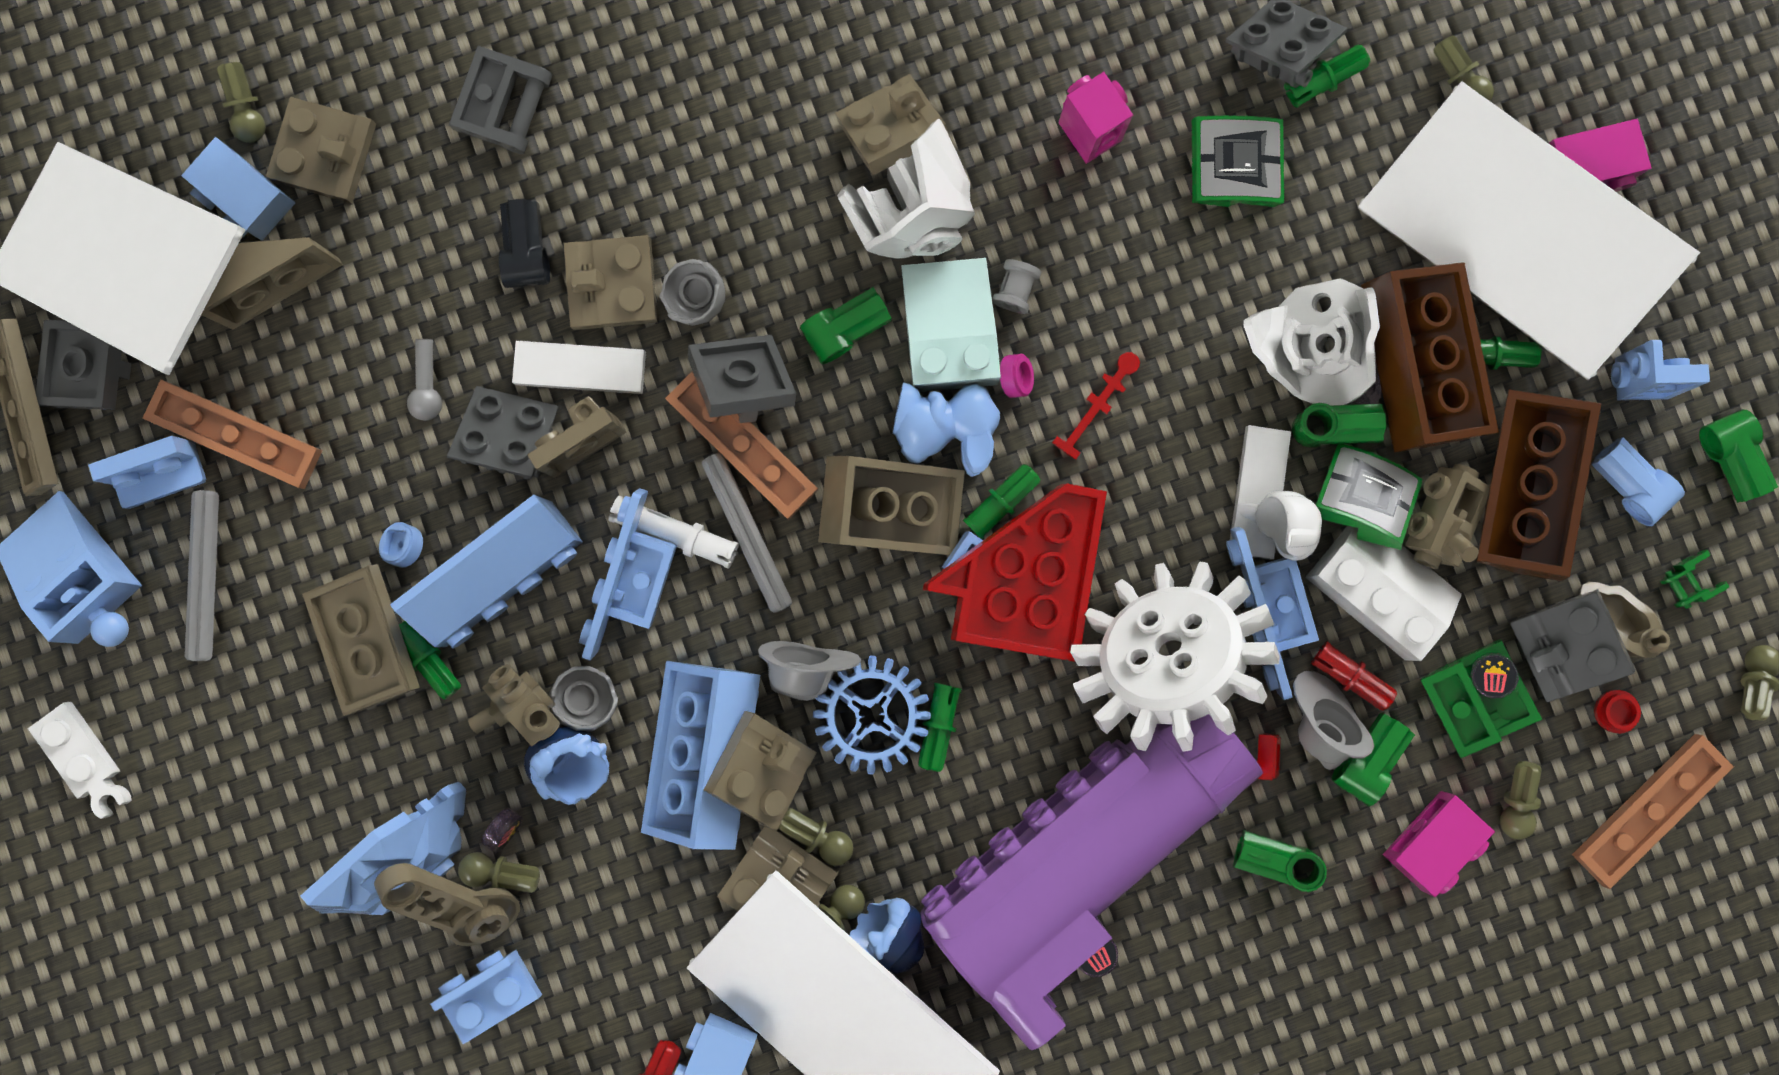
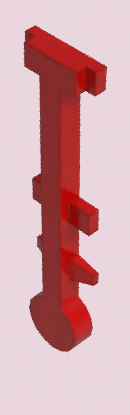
[1052,352,1140,460]

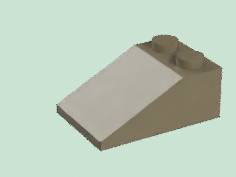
[201,237,343,330]
[818,456,965,555]

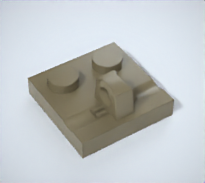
[835,74,949,175]
[266,97,377,204]
[563,235,658,330]
[527,396,627,478]
[704,711,817,831]
[717,826,839,911]

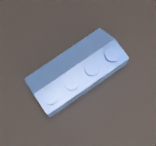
[390,494,583,649]
[641,661,761,850]

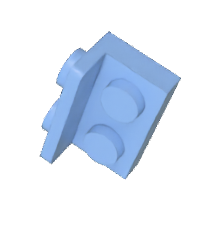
[1611,340,1710,400]
[88,436,206,509]
[430,950,542,1044]

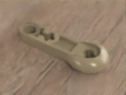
[374,863,520,946]

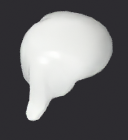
[1237,491,1322,561]

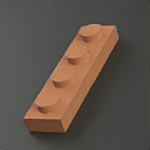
[665,371,818,520]
[142,380,323,489]
[1572,734,1734,889]

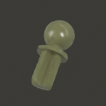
[1433,35,1494,102]
[217,62,266,143]
[1741,645,1779,721]
[1500,761,1542,840]
[779,808,854,866]
[458,852,540,893]
[818,885,865,930]

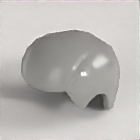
[659,259,726,326]
[549,666,618,732]

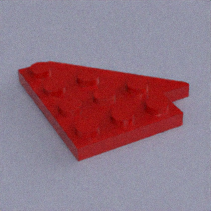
[923,483,1107,662]

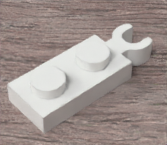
[28,702,132,819]

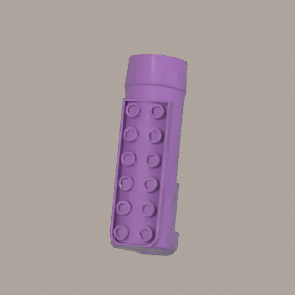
[920,714,1263,1050]

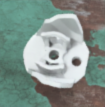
[837,119,975,258]
[1244,278,1380,406]

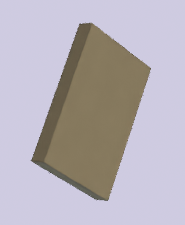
[302,564,420,716]

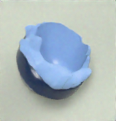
[524,727,609,805]
[849,897,924,974]

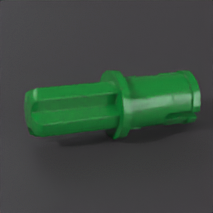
[1284,45,1371,108]
[1480,336,1542,370]
[963,464,1040,540]
[399,621,461,700]
[918,683,962,772]

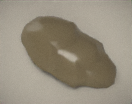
[1577,582,1670,659]

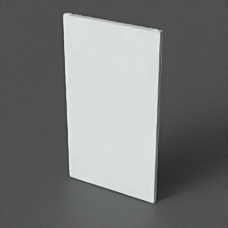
[1358,81,1700,381]
[0,142,246,375]
[687,870,1000,1075]

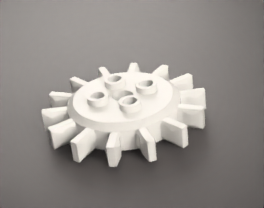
[1070,562,1280,752]

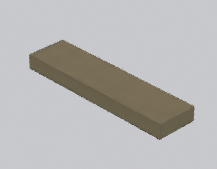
[0,319,59,497]

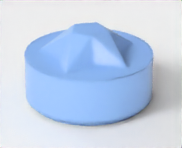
[379,522,423,568]

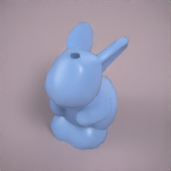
[892,382,1000,477]

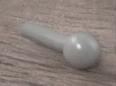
[407,339,442,421]

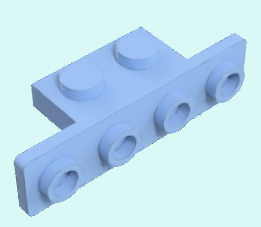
[579,488,677,660]
[1226,527,1319,700]

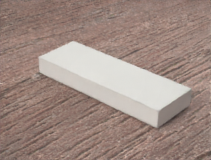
[512,341,646,394]
[1230,425,1291,560]

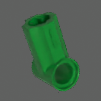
[800,287,892,365]
[1292,403,1386,448]
[1699,409,1778,503]
[1331,713,1415,807]
[1233,830,1327,892]

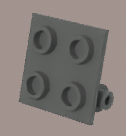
[1225,0,1348,88]
[447,386,559,480]

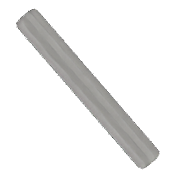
[702,453,792,613]
[185,490,219,661]

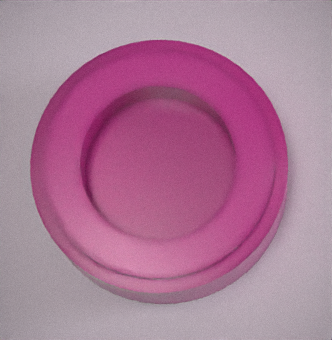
[1000,354,1034,398]

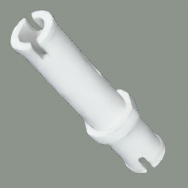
[608,496,739,569]

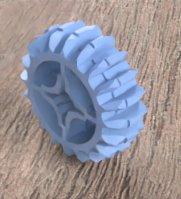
[813,656,931,774]

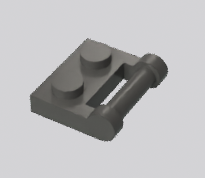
[449,46,553,154]

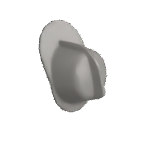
[758,641,861,701]
[1293,671,1374,770]

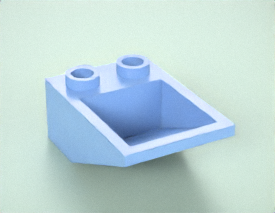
[0,491,142,647]

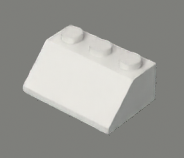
[1305,526,1462,661]

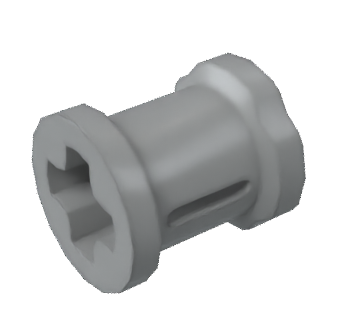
[992,259,1041,314]

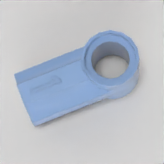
[1591,437,1685,527]

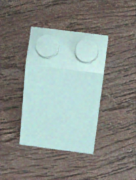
[901,258,1001,392]

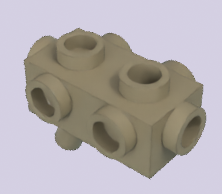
[1405,464,1490,569]
[468,664,560,746]

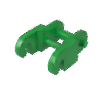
[1660,549,1729,609]

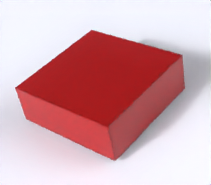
[1257,733,1281,780]

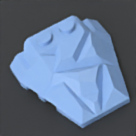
[300,782,466,915]

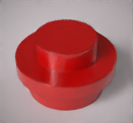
[1594,690,1641,734]

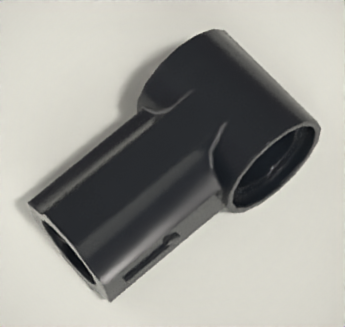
[499,199,550,288]

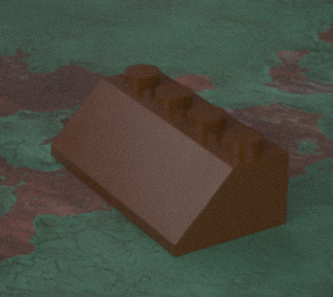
[1361,262,1499,453]
[1476,389,1602,581]

